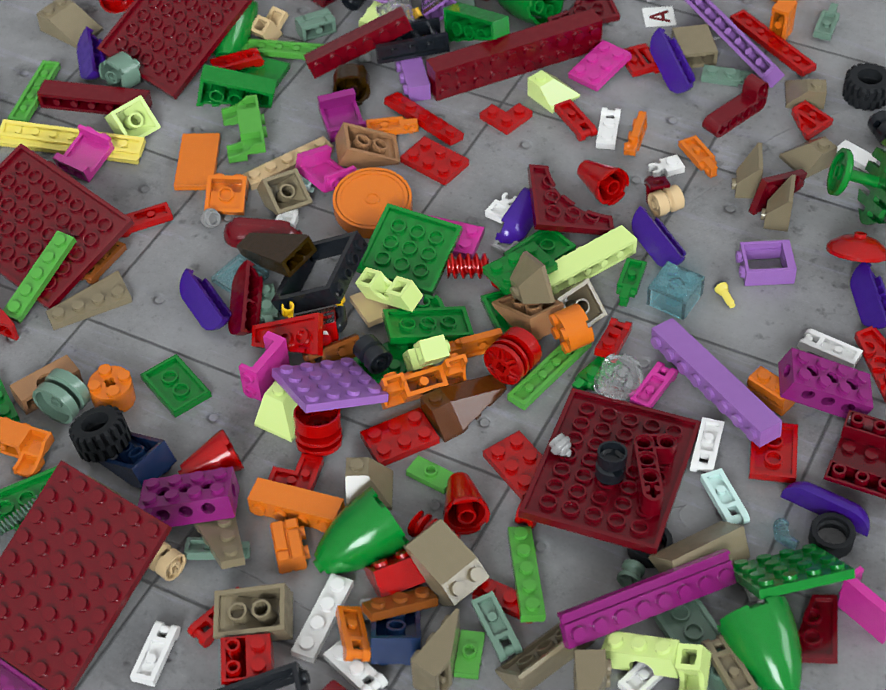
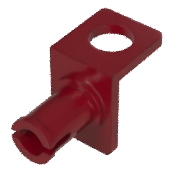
[644,176,670,204]

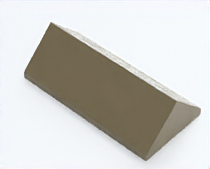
[649,521,750,573]
[495,622,595,690]

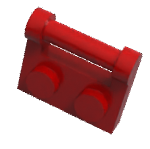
[624,43,660,77]

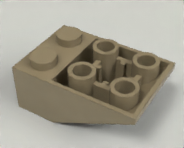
[410,608,460,690]

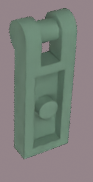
[471,591,523,663]

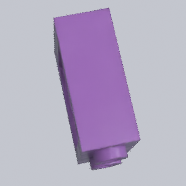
[735,240,797,286]

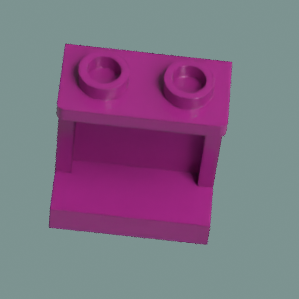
[317,88,367,143]

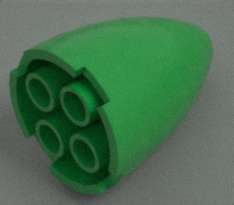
[497,0,564,26]
[213,1,259,57]
[312,486,409,574]
[717,596,802,690]

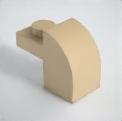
[251,6,289,40]

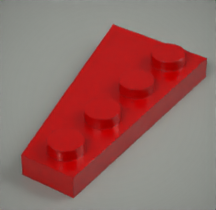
[252,312,323,356]
[854,326,886,403]

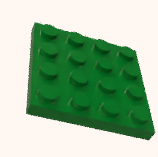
[356,203,463,296]
[733,544,856,600]

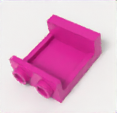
[53,124,115,183]
[295,145,357,193]
[239,331,290,402]
[838,566,886,644]

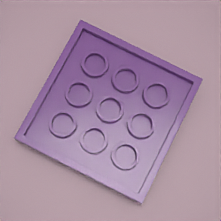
[272,357,389,413]

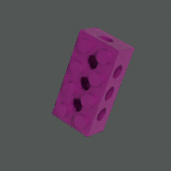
[778,347,874,419]
[138,467,240,527]

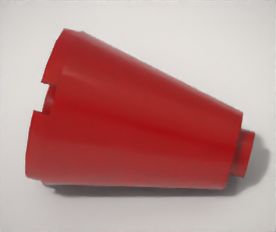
[577,160,629,205]
[178,429,244,475]
[443,472,490,535]

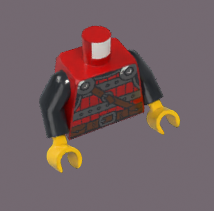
[281,295,347,346]

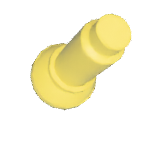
[714,281,735,308]

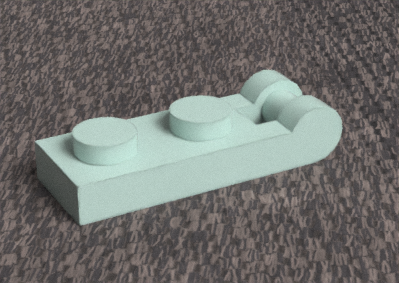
[700,468,750,525]

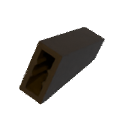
[236,233,317,278]

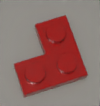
[480,103,533,135]
[268,453,324,491]

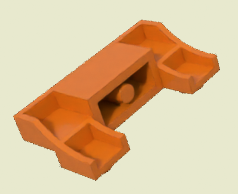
[379,353,468,410]
[0,417,55,478]

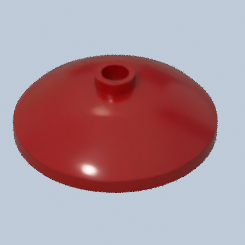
[826,231,886,263]

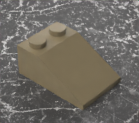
[36,0,103,48]
[403,518,489,606]
[213,583,293,642]
[573,649,611,690]

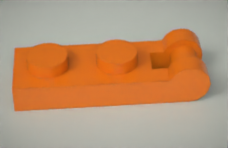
[336,606,371,662]

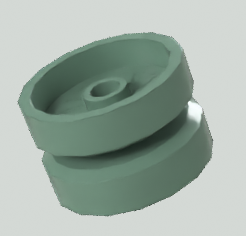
[32,368,91,424]

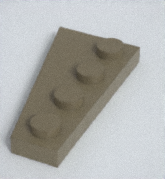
[46,270,132,330]
[194,516,246,569]

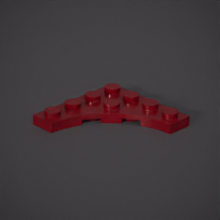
[547,0,620,24]
[527,164,614,235]

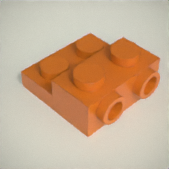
[204,173,249,215]

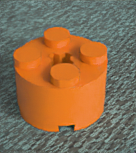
[549,303,594,354]
[87,364,136,412]

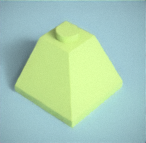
[527,70,580,113]
[104,95,161,138]
[254,380,298,442]

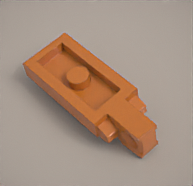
[624,111,647,156]
[365,116,419,135]
[678,135,718,178]
[449,328,503,358]

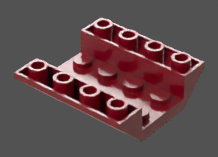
[824,410,886,499]

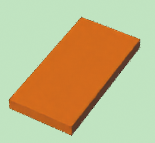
[174,133,221,191]

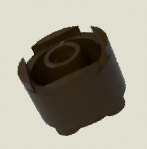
[333,63,370,106]

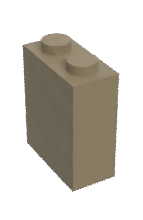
[671,24,718,68]

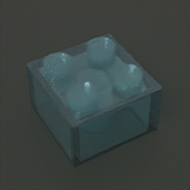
[646,261,705,320]

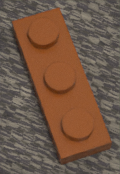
[362,586,438,622]

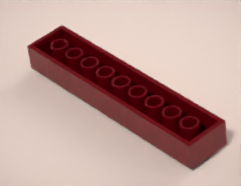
[426,8,603,101]

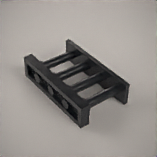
[375,17,450,65]

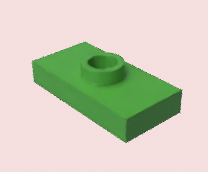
[406,455,454,494]
[453,629,485,680]

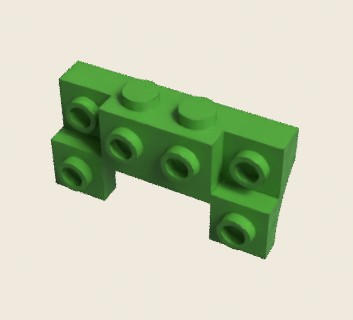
[221,94,268,163]

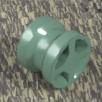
[617,559,645,587]

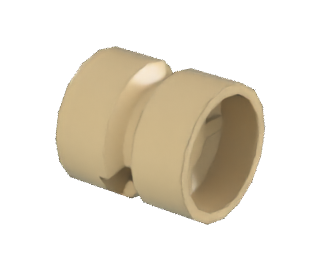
[648,184,685,217]
[148,541,186,581]

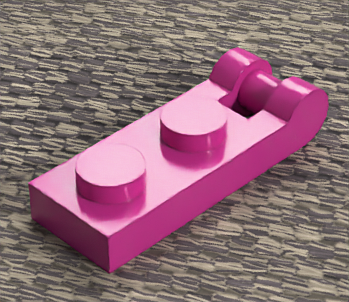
[629,361,679,408]

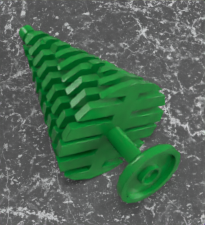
[827,139,886,225]

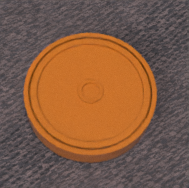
[333,167,413,239]

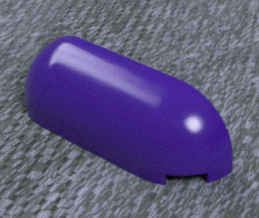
[77,26,106,80]
[650,28,696,93]
[496,187,534,244]
[632,206,686,268]
[850,262,886,329]
[180,268,232,330]
[781,481,870,537]

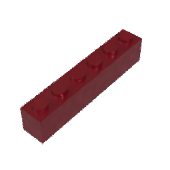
[304,6,413,78]
[37,79,153,115]

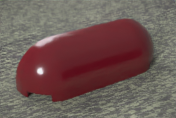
[224,217,302,248]
[228,260,263,336]

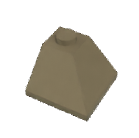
[785,79,827,109]
[779,136,838,178]
[731,143,763,199]
[257,168,313,215]
[761,175,796,232]
[510,251,555,304]
[554,278,608,328]
[345,457,393,510]

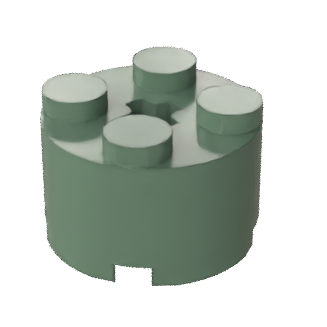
[99,51,141,88]

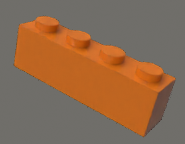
[247,477,345,533]

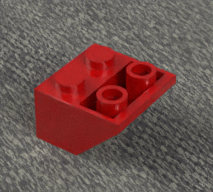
[364,549,426,597]
[220,633,274,686]

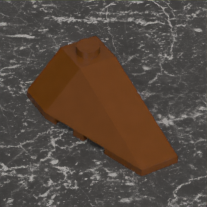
[420,374,507,442]

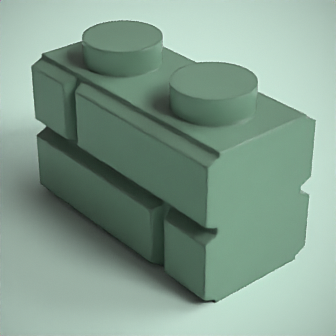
[294,8,336,42]

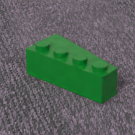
[443,2,510,42]
[196,64,277,108]

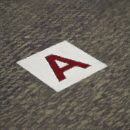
[642,6,677,27]

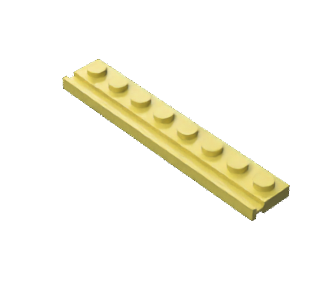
[0,119,146,165]

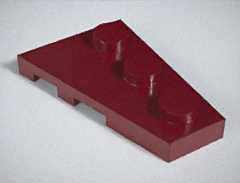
[748,169,807,216]
[798,594,838,664]

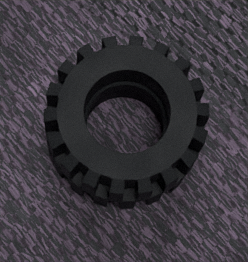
[842,63,886,111]
[69,405,132,463]

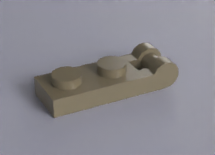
[700,634,758,690]

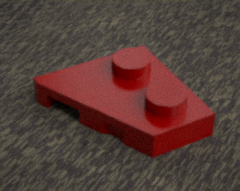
[791,100,833,141]

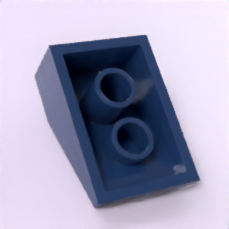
[98,432,177,489]
[371,611,421,666]

